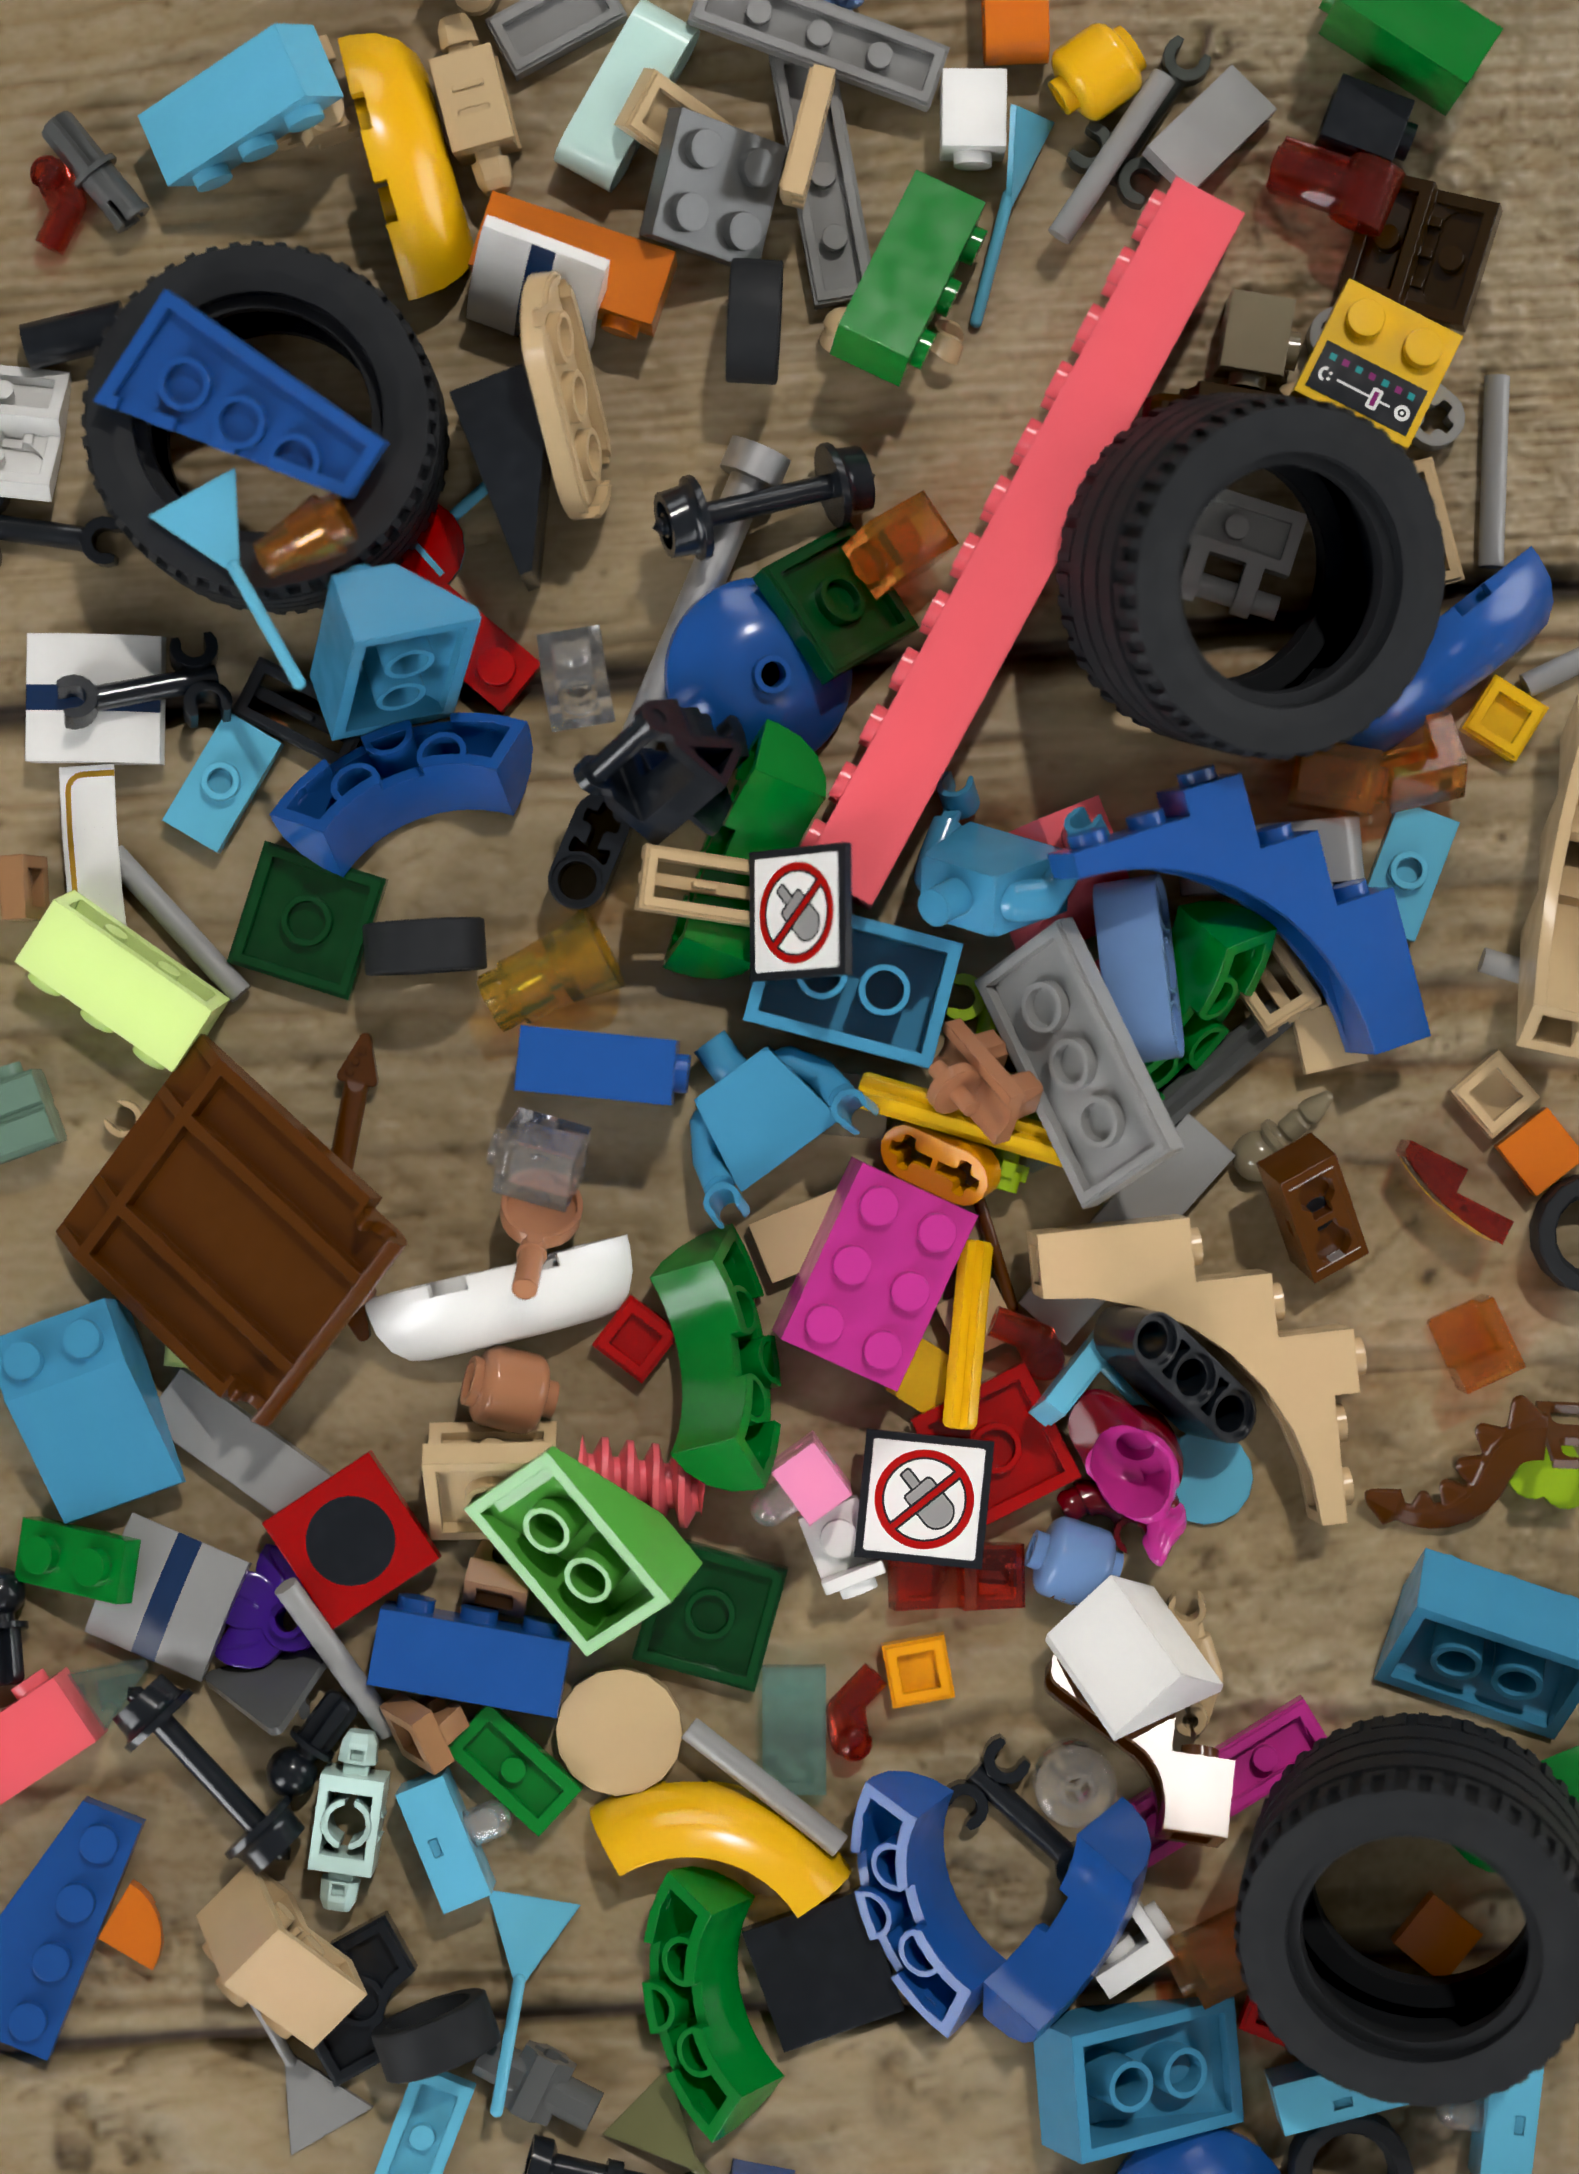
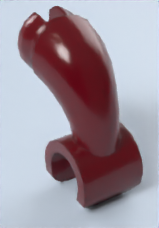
[1056,1480,1147,1554]

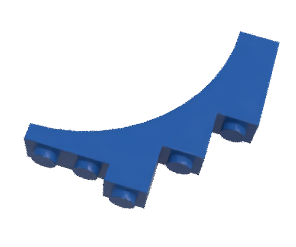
[1047,764,1431,1055]

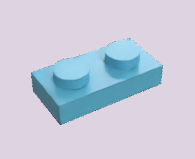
[374,2072,477,2174]

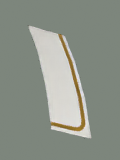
[59,764,127,926]

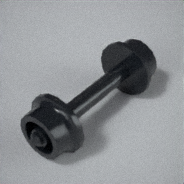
[652,442,875,561]
[112,1673,305,1874]

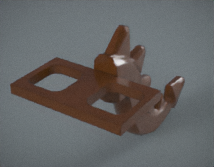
[1364,1395,1579,1529]

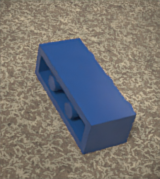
[367,1593,573,1718]

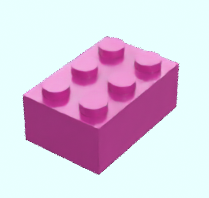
[772,1157,978,1391]

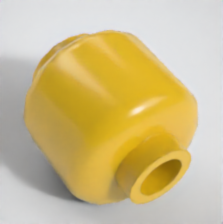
[1048,23,1147,121]

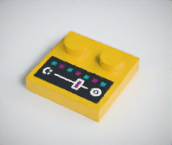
[1289,278,1463,452]

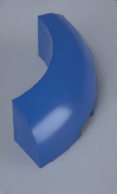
[1346,546,1554,754]
[269,712,533,877]
[850,1771,1006,2039]
[983,1797,1151,2043]

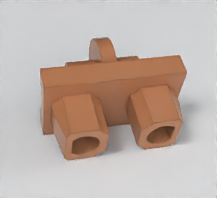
[927,1018,1043,1145]

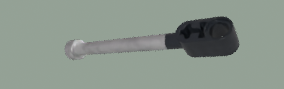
[548,436,791,912]

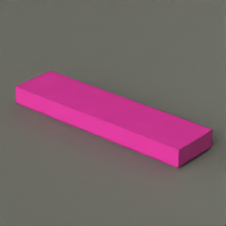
[1085,1695,1327,1868]

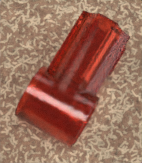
[1266,136,1406,237]

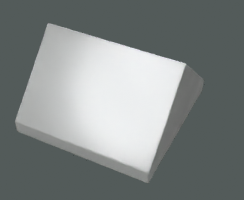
[1045,1575,1223,1741]

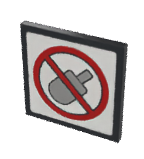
[749,842,852,982]
[854,1428,995,1570]

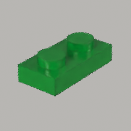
[15,1516,141,1605]
[448,1706,583,1837]

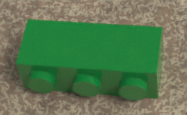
[829,169,988,387]

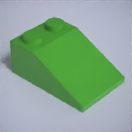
[464,1446,703,1657]

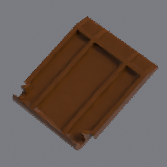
[56,1034,407,1427]

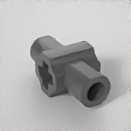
[472,2040,604,2131]

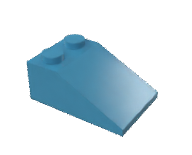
[0,1298,186,1524]
[1033,1994,1244,2165]

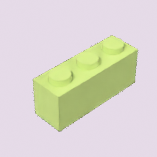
[14,890,230,1072]

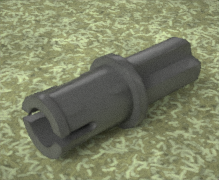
[42,111,150,233]

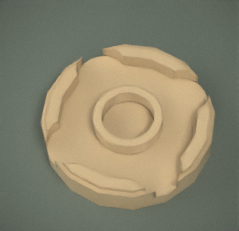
[555,1666,683,1796]

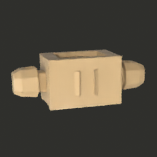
[428,13,523,197]

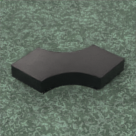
[314,1910,418,2087]

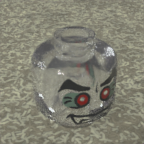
[1032,1738,1118,1829]

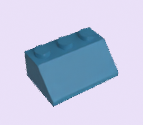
[310,563,481,741]
[1374,1548,1579,1740]

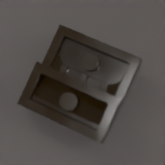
[1337,168,1503,332]

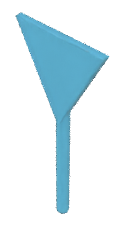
[970,104,1055,328]
[148,467,306,690]
[489,1890,581,2117]

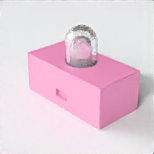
[750,1430,852,1527]

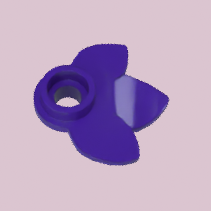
[215,1544,324,1669]

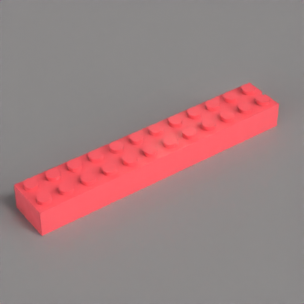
[800,176,1245,911]

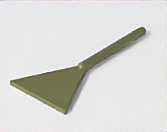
[602,2066,711,2174]

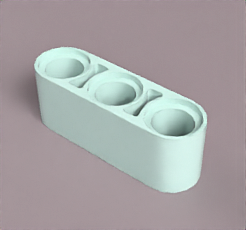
[554,0,700,193]

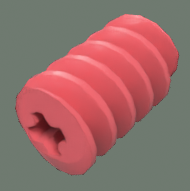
[578,1436,706,1529]

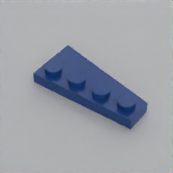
[93,289,390,499]
[0,1796,146,2061]

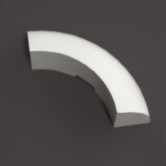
[364,1234,633,1361]

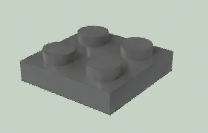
[639,107,787,267]

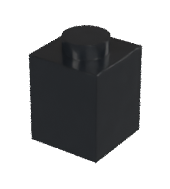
[1312,73,1418,172]

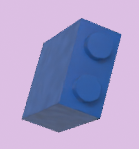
[514,1025,691,1105]

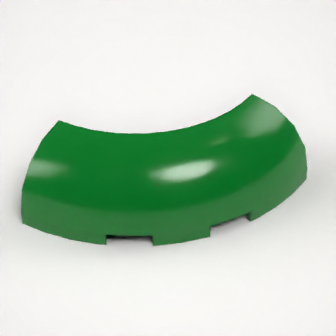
[662,719,826,979]
[1144,901,1277,1100]
[650,1223,781,1492]
[642,1866,785,2143]

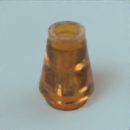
[253,492,358,578]

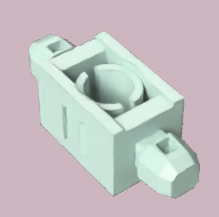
[307,1728,391,1912]

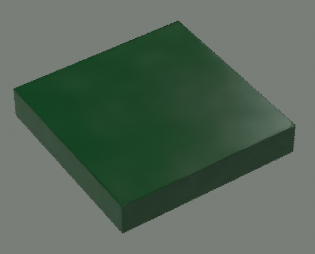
[752,522,920,685]
[227,841,389,1001]
[632,1538,788,1692]

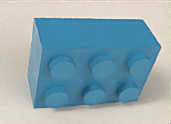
[743,914,964,1069]

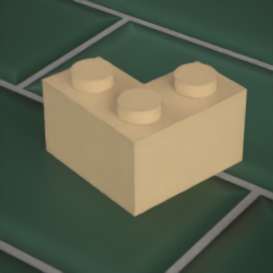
[196,1865,367,2049]

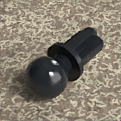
[0,1567,29,1686]
[266,1689,358,1798]

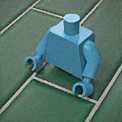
[914,771,1110,936]
[689,1030,879,1229]

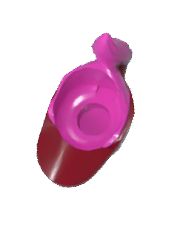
[1068,1389,1187,1566]

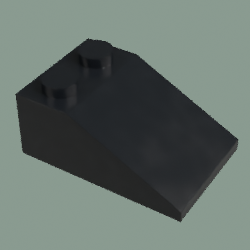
[449,364,551,591]

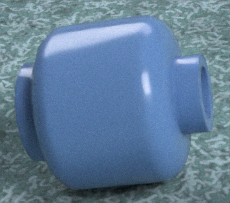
[1024,1517,1124,1607]

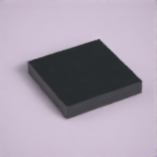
[742,1886,904,2053]

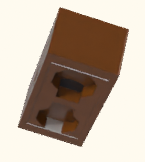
[1256,1133,1369,1284]

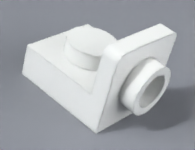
[798,1494,886,1599]
[1095,1899,1175,1999]

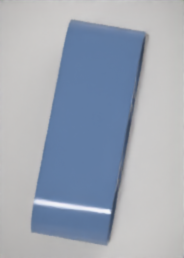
[1093,874,1184,1063]

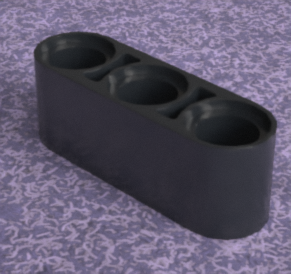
[1093,1304,1257,1443]

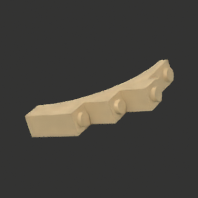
[1516,694,1579,1058]
[1026,1214,1367,1526]

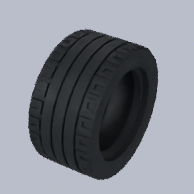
[81,240,450,615]
[1056,392,1446,760]
[1234,1712,1579,2107]

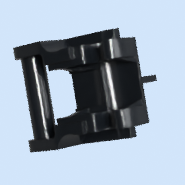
[573,699,750,845]

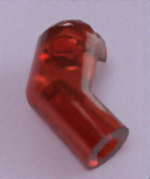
[30,155,87,256]
[987,1306,1065,1381]
[826,1662,888,1762]

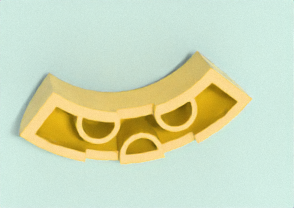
[337,33,474,301]
[589,1780,852,1918]

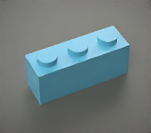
[138,23,344,192]

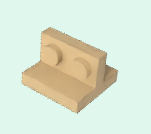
[421,1421,558,1540]

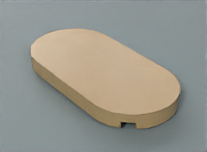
[520,271,612,521]

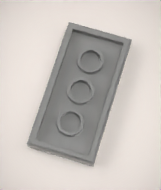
[974,917,1185,1209]

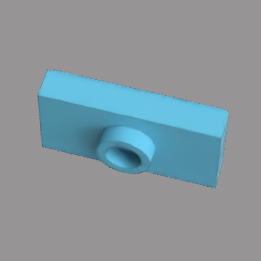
[162,714,284,854]
[1367,800,1460,942]

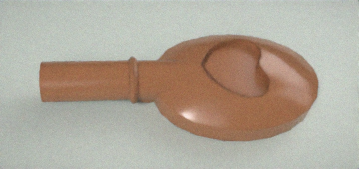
[499,1171,583,1300]

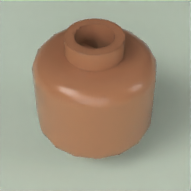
[460,1345,560,1434]

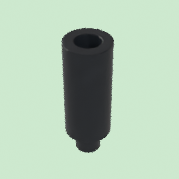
[19,300,123,370]

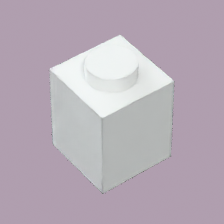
[940,68,1007,171]

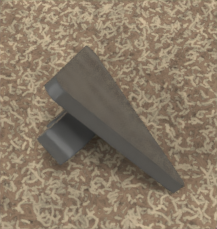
[205,1634,339,1736]

